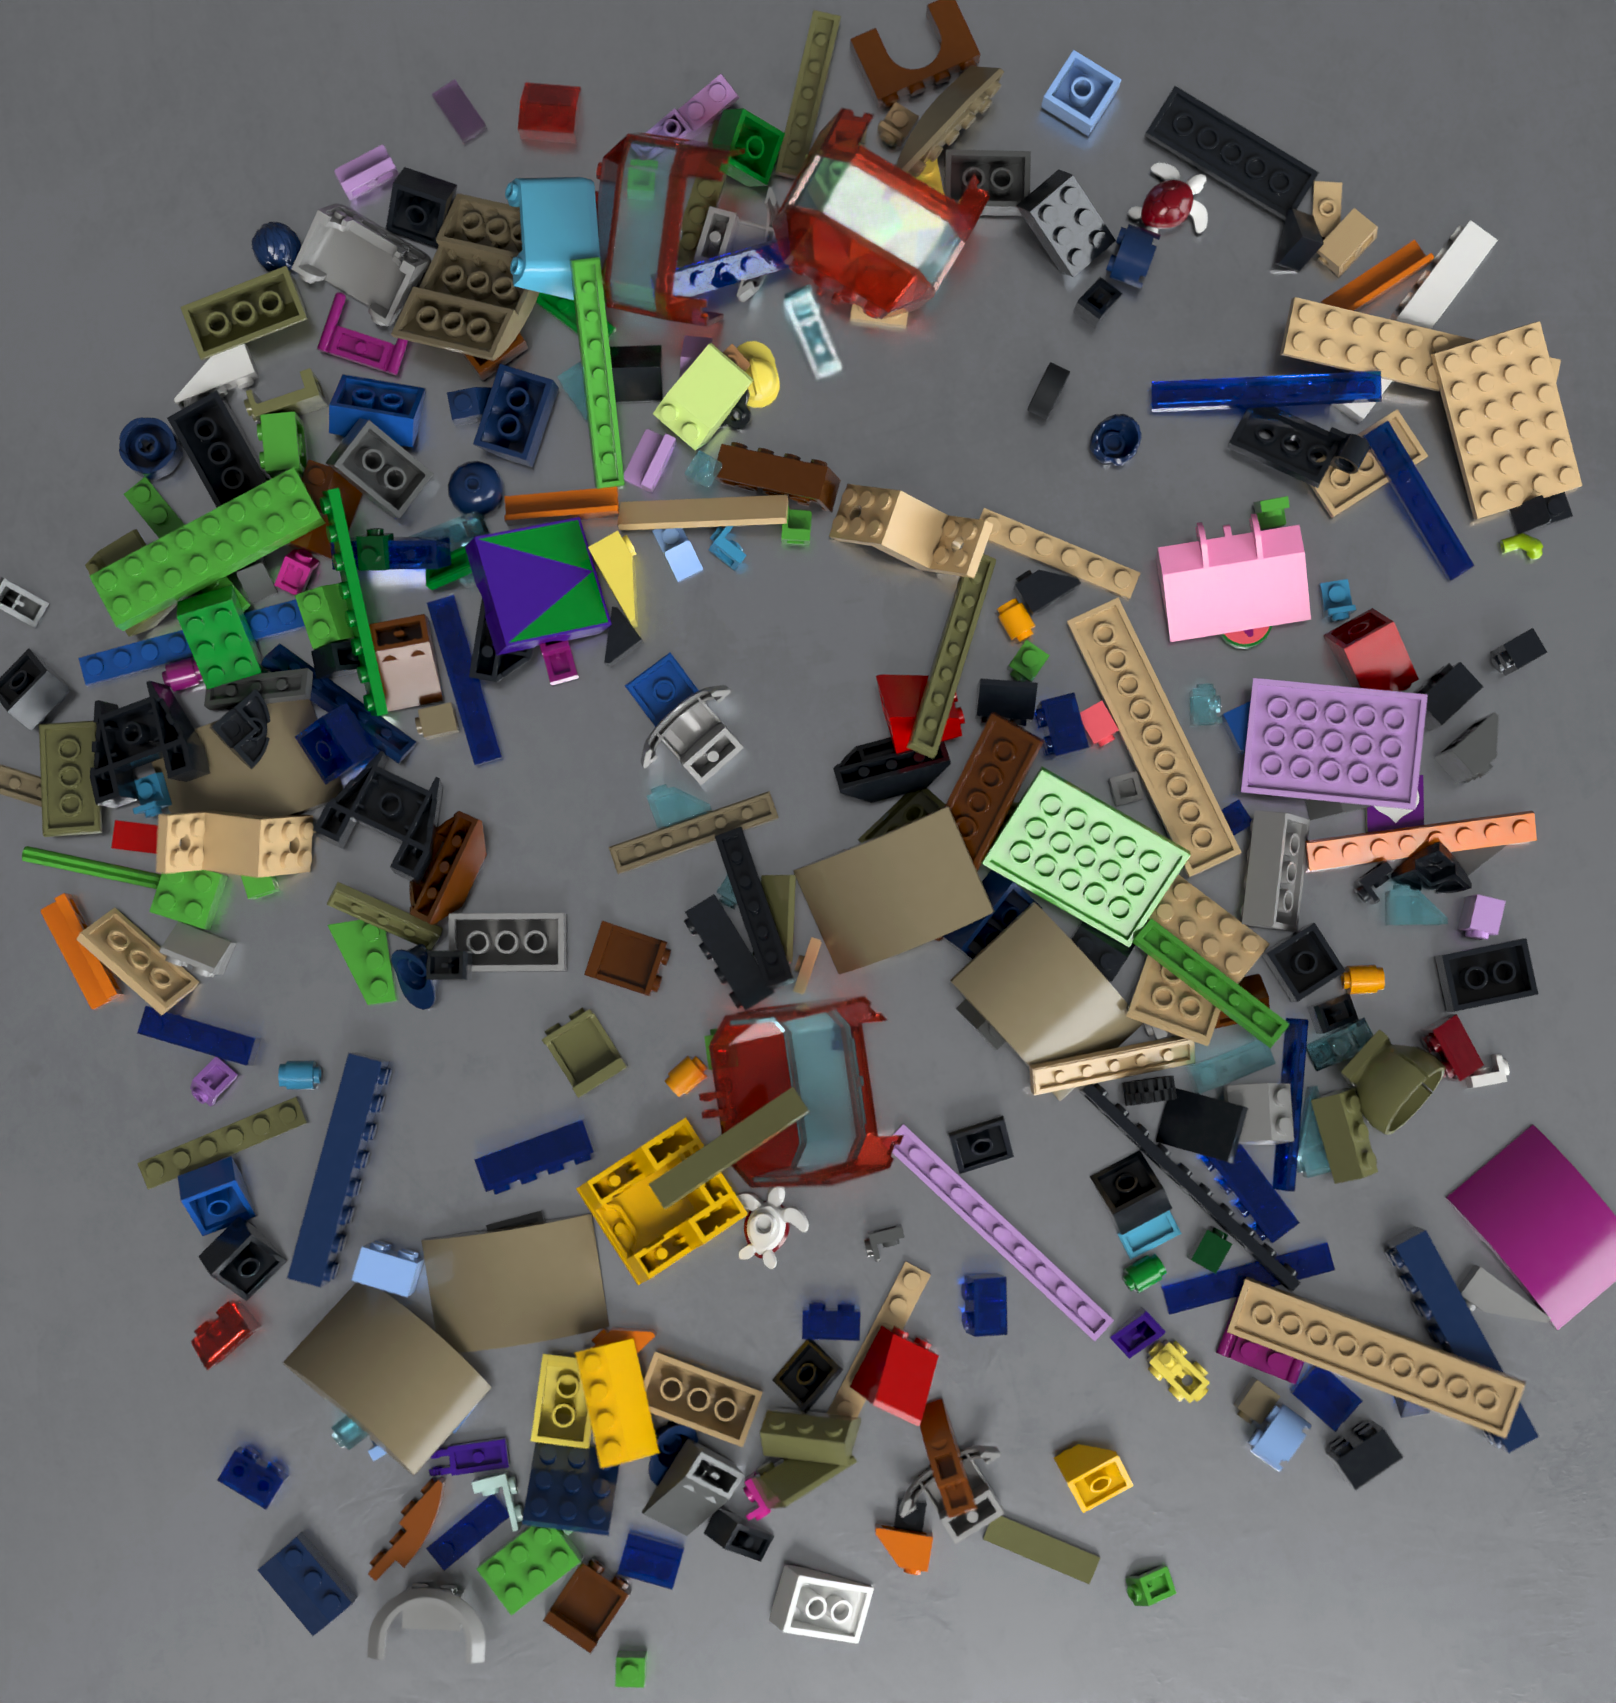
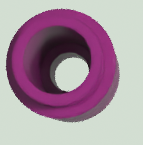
[162,657,203,692]

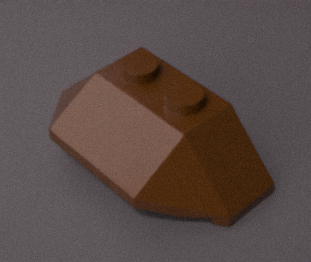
[409,810,486,925]

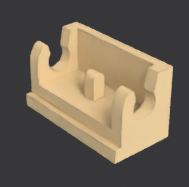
[1317,208,1378,278]

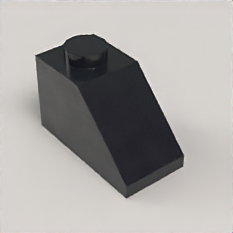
[1013,570,1081,617]
[311,642,360,679]
[703,1508,775,1562]

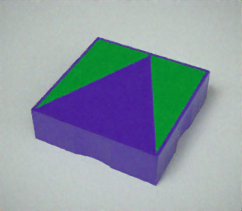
[465,517,612,656]

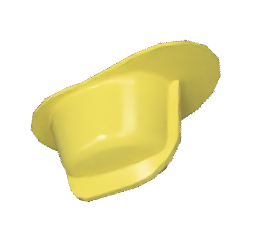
[737,341,780,408]

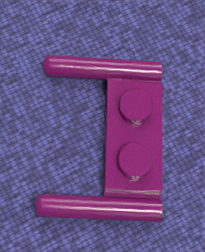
[317,292,408,376]
[1216,1295,1304,1385]

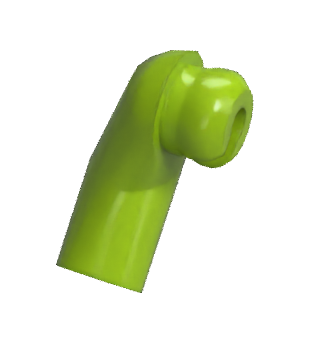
[1500,533,1543,559]

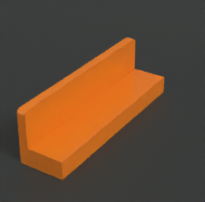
[1320,240,1435,312]
[504,487,619,526]
[40,893,123,1009]

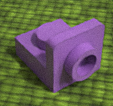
[190,1056,238,1107]

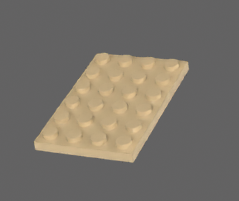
[1431,321,1582,519]

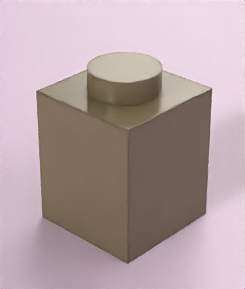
[415,702,460,740]
[1233,1377,1281,1425]

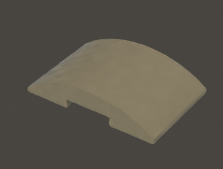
[391,193,540,361]
[151,699,344,841]
[793,806,994,974]
[950,902,1143,1101]
[421,1213,609,1353]
[283,1282,491,1476]

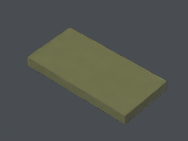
[39,721,102,837]

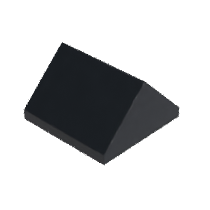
[610,345,663,403]
[946,1114,1014,1174]
[772,1336,844,1414]

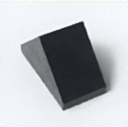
[1275,208,1324,271]
[1073,277,1122,329]
[604,607,643,667]
[426,951,472,981]
[1307,993,1358,1034]

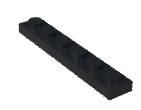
[715,827,795,991]

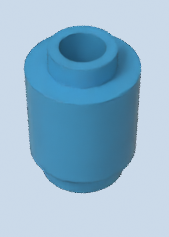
[278,1061,322,1090]

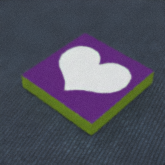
[1365,775,1424,833]

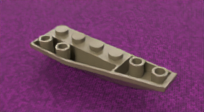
[883,66,1004,200]

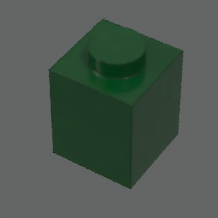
[1188,1227,1232,1274]

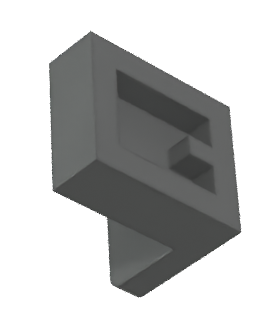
[864,1224,905,1262]

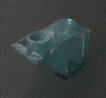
[1304,1017,1374,1071]

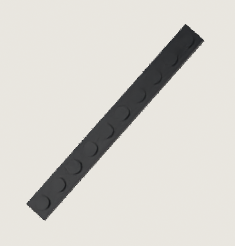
[1079,1083,1300,1291]

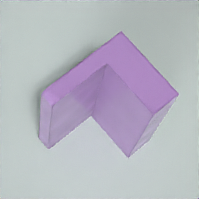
[334,145,399,200]
[624,429,677,494]

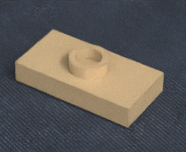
[1311,181,1342,240]
[793,937,822,995]

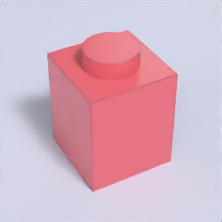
[1075,701,1119,747]

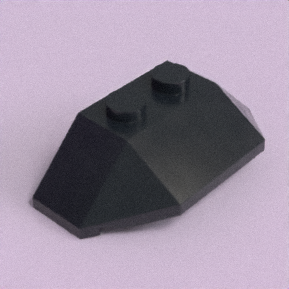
[469,599,534,682]
[833,737,951,803]

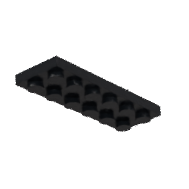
[1145,86,1319,220]

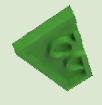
[327,920,397,1005]

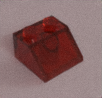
[518,82,581,143]
[191,1300,262,1371]

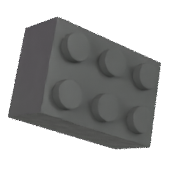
[944,149,1031,216]
[325,418,434,519]

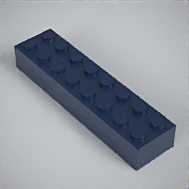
[287,1053,392,1287]
[1385,1226,1539,1453]

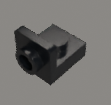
[1354,861,1393,905]

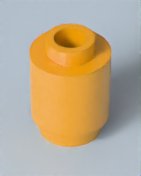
[997,598,1036,642]
[1341,965,1385,994]
[664,1055,707,1097]

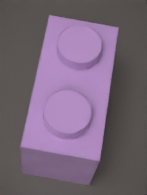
[1458,894,1506,940]

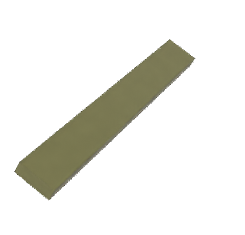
[907,554,997,758]

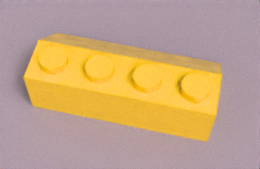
[575,1338,659,1468]

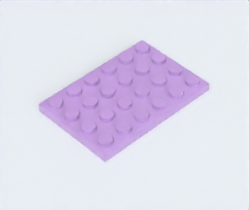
[1241,678,1428,810]

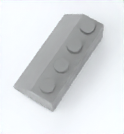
[1241,811,1310,932]

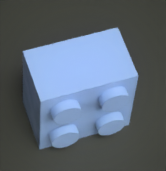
[1041,50,1122,136]
[352,1240,424,1297]

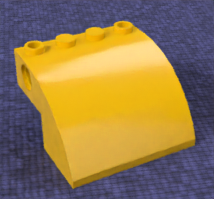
[576,1117,748,1285]

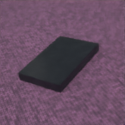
[1156,1088,1248,1164]

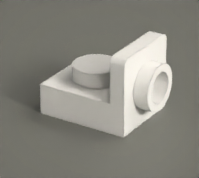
[1465,1053,1509,1088]

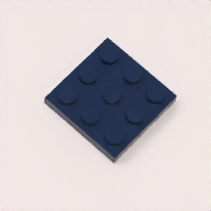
[522,1442,620,1536]

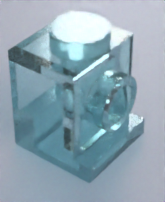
[1189,684,1222,726]

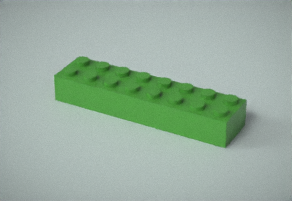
[89,467,326,631]

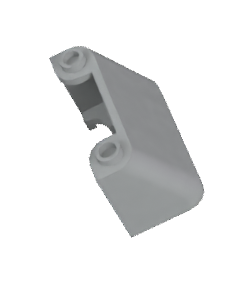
[292,204,431,326]

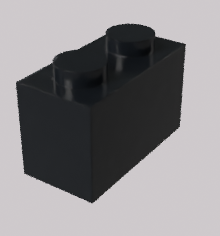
[1491,628,1547,676]

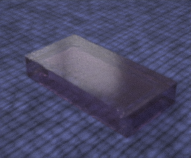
[431,79,487,143]

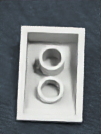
[769,1564,874,1644]

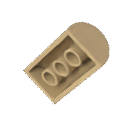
[644,1352,763,1447]

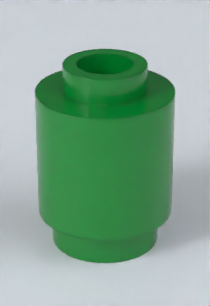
[1122,1254,1167,1293]

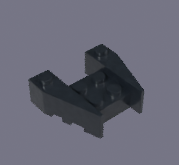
[90,681,211,808]
[313,751,443,885]

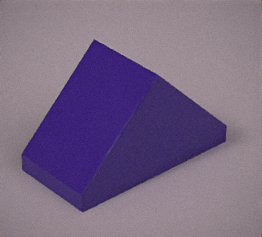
[1110,1307,1166,1359]

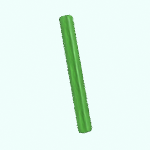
[22,846,161,889]

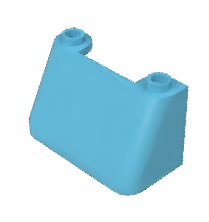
[505,177,600,300]

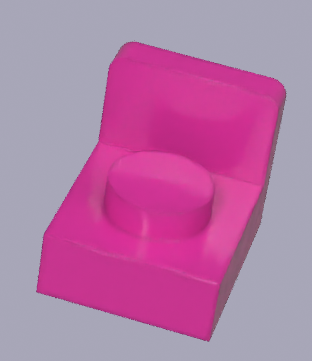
[274,549,319,595]
[743,1472,771,1521]

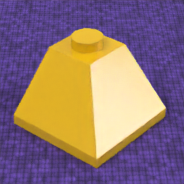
[1054,1444,1133,1513]

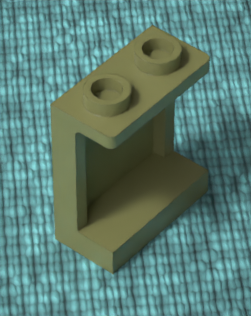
[244,368,328,423]
[542,1007,628,1098]

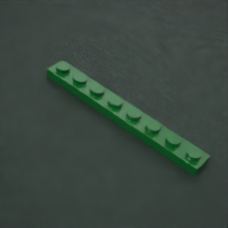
[320,488,388,716]

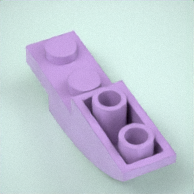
[632,74,740,164]

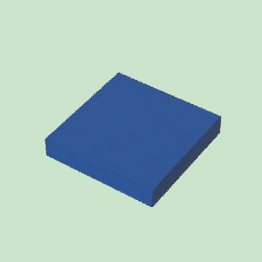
[625,652,699,727]

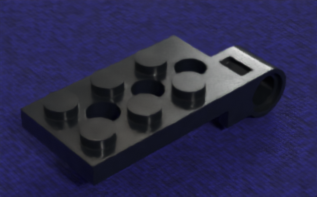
[1228,398,1370,488]

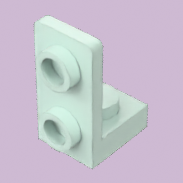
[471,1470,523,1532]

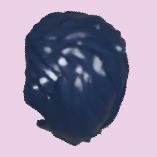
[251,221,302,272]
[1090,414,1142,465]

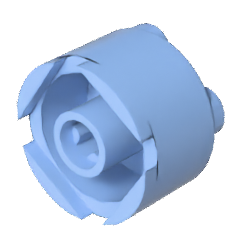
[1248,1404,1312,1472]

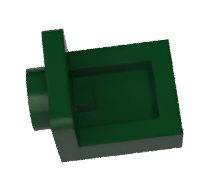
[356,528,394,571]

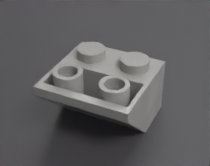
[159,921,236,978]

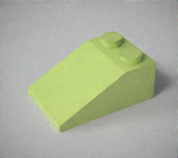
[653,343,754,451]

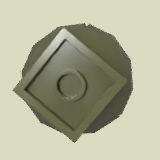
[1341,1029,1446,1135]

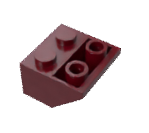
[1421,1014,1484,1082]

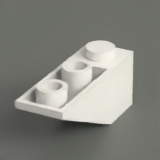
[174,344,260,408]

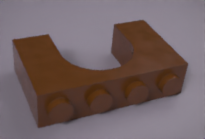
[850,0,981,108]

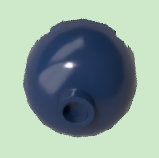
[448,461,505,519]

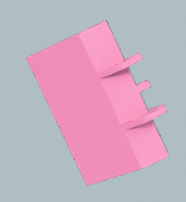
[1156,513,1311,642]

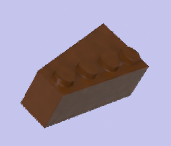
[713,442,841,512]

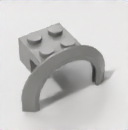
[694,187,780,302]
[641,685,744,785]
[899,1445,1005,1544]
[367,1584,485,1663]

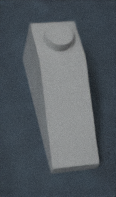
[1458,1265,1551,1323]

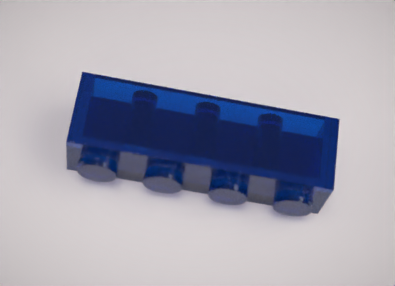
[331,536,451,570]
[137,1006,262,1066]
[474,1119,596,1195]
[1200,1144,1300,1244]

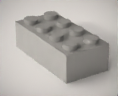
[449,913,567,972]

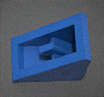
[1220,701,1251,754]

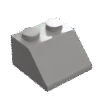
[1223,1083,1294,1145]

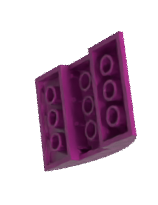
[1445,1124,1616,1330]

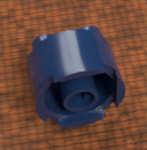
[1106,223,1161,289]
[119,417,183,480]

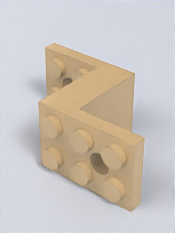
[829,484,993,578]
[156,810,314,878]

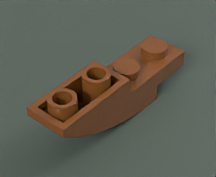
[919,1399,977,1518]
[368,1476,446,1582]

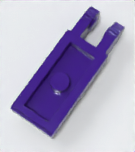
[429,1437,510,1476]

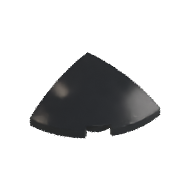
[210,689,270,770]
[1391,841,1472,894]

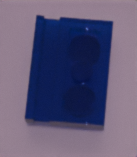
[1291,1365,1363,1432]
[617,1531,685,1590]

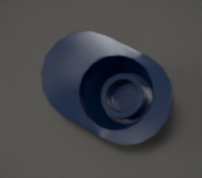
[391,944,435,1010]
[648,1421,698,1486]

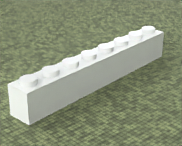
[1332,220,1498,425]

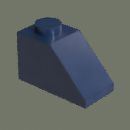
[447,387,492,427]

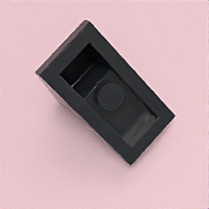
[1508,492,1573,534]

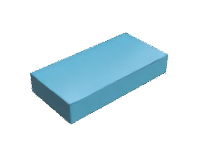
[1117,1210,1181,1260]

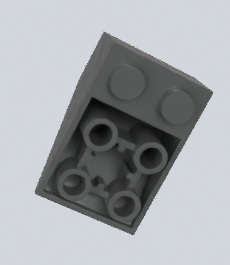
[642,1438,745,1536]

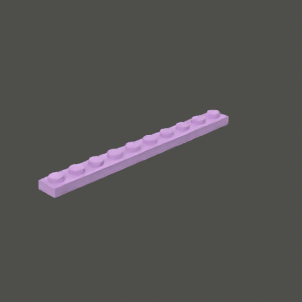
[884,1124,1114,1341]

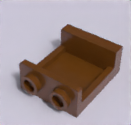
[584,921,672,997]
[543,1558,632,1654]

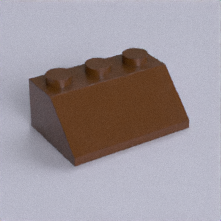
[286,459,363,561]

